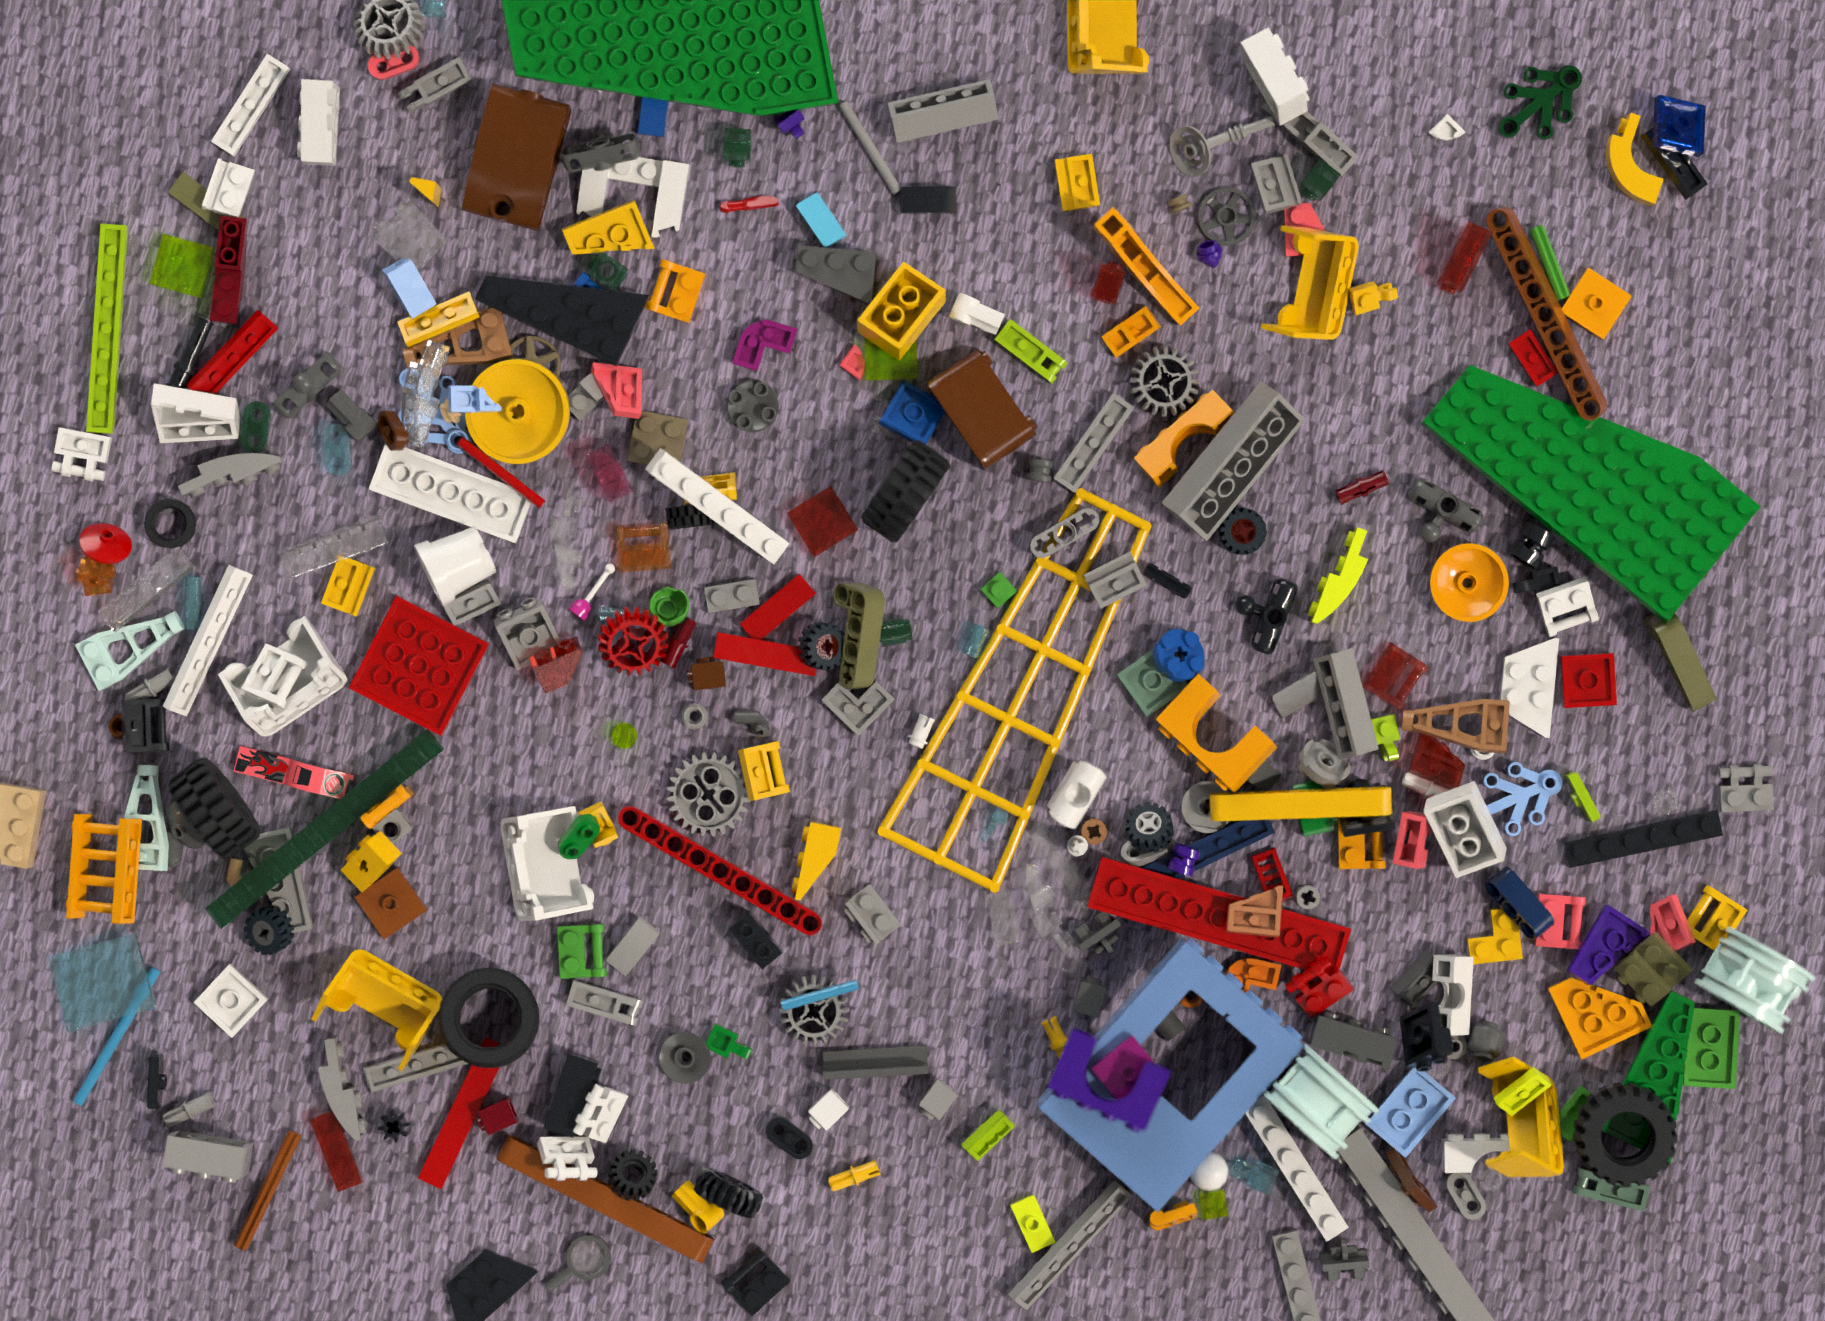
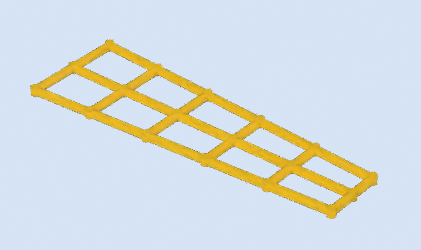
[878,488,1151,893]

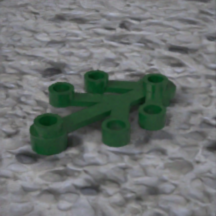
[1498,65,1582,140]

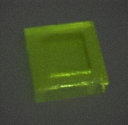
[1198,1190,1228,1220]

